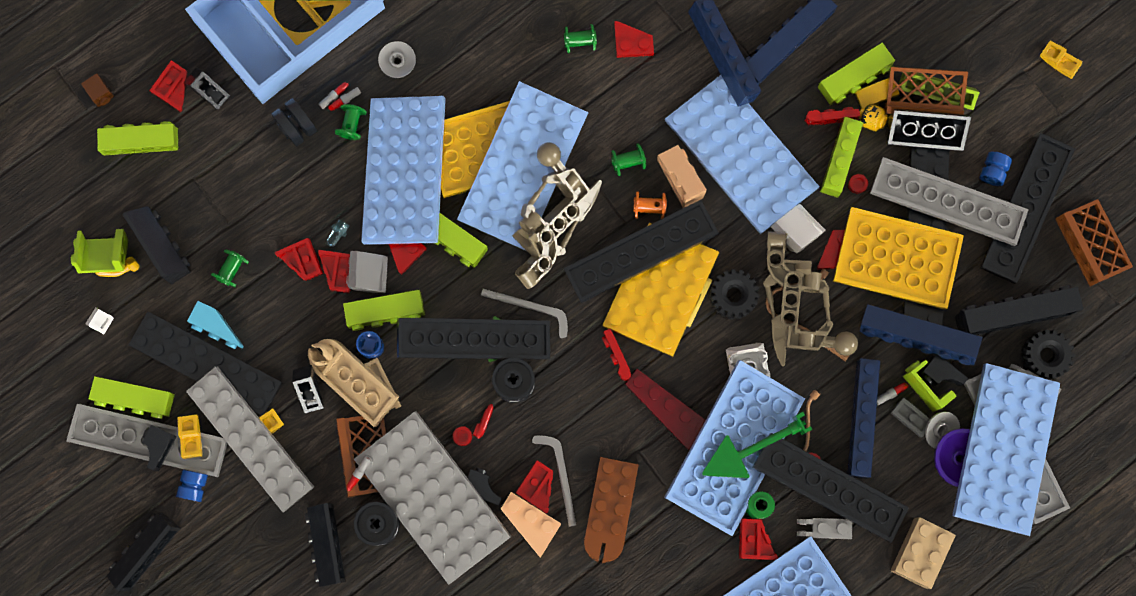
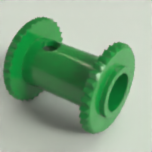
[564,24,597,53]
[335,104,367,140]
[611,143,646,176]
[211,249,249,287]
[746,491,775,519]

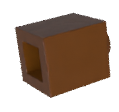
[81,73,114,107]

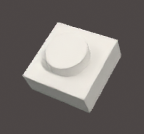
[86,307,114,334]

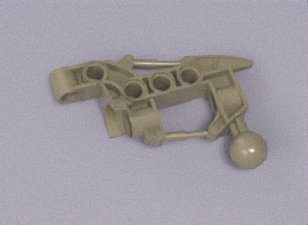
[512,142,602,289]
[763,231,858,367]

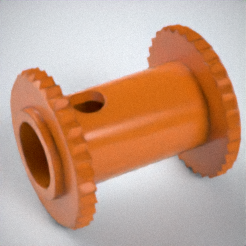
[633,192,667,219]

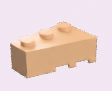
[657,145,707,208]
[501,492,561,558]

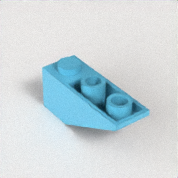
[187,301,244,349]

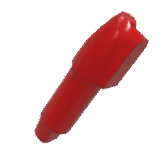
[473,404,494,439]

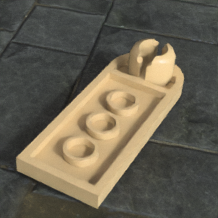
[308,339,399,427]

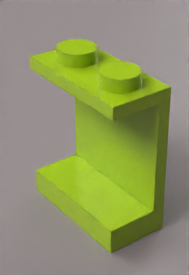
[71,229,128,273]
[903,360,957,412]

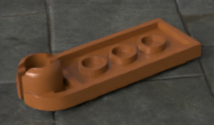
[584,457,638,563]

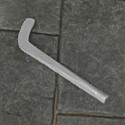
[481,289,568,339]
[532,435,576,527]

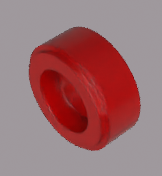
[848,174,868,194]
[453,426,472,446]

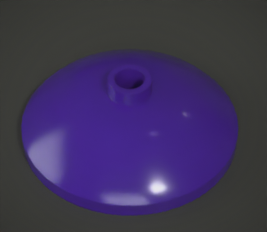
[934,429,970,487]

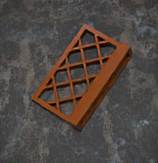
[885,66,968,115]
[1055,199,1133,286]
[336,416,386,498]

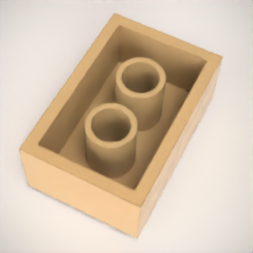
[890,517,956,589]

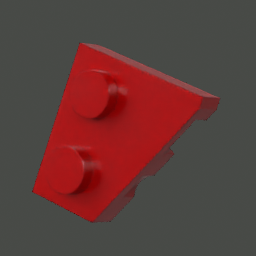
[614,21,654,58]
[149,60,188,112]
[817,230,845,270]
[275,238,323,281]
[389,243,427,275]
[318,250,351,293]
[515,460,553,514]
[739,519,778,560]

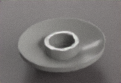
[378,41,416,78]
[925,412,960,449]

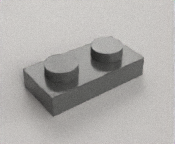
[891,398,930,438]

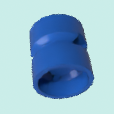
[979,152,1012,186]
[356,331,384,359]
[176,470,208,502]

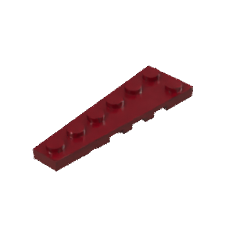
[625,369,706,450]

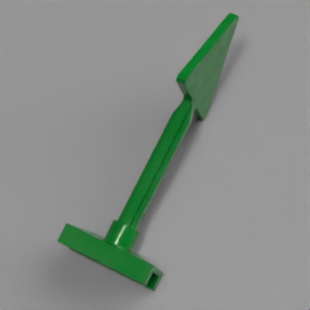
[702,412,812,478]

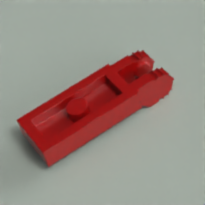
[805,107,860,125]
[602,328,632,381]

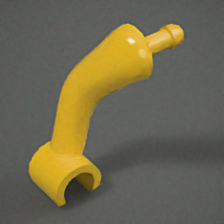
[96,257,139,277]

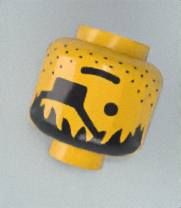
[859,104,888,131]

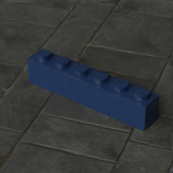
[688,0,761,107]
[745,0,837,85]
[860,305,983,365]
[847,359,880,478]

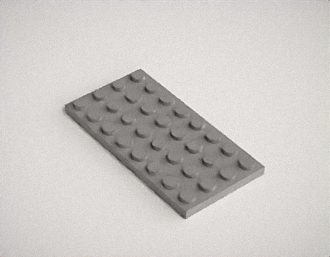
[354,411,511,585]

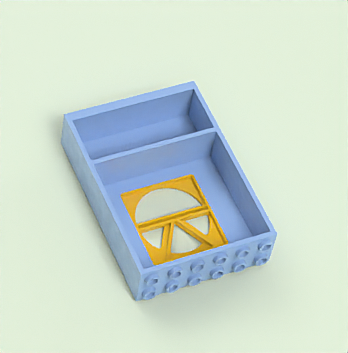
[185,0,385,104]

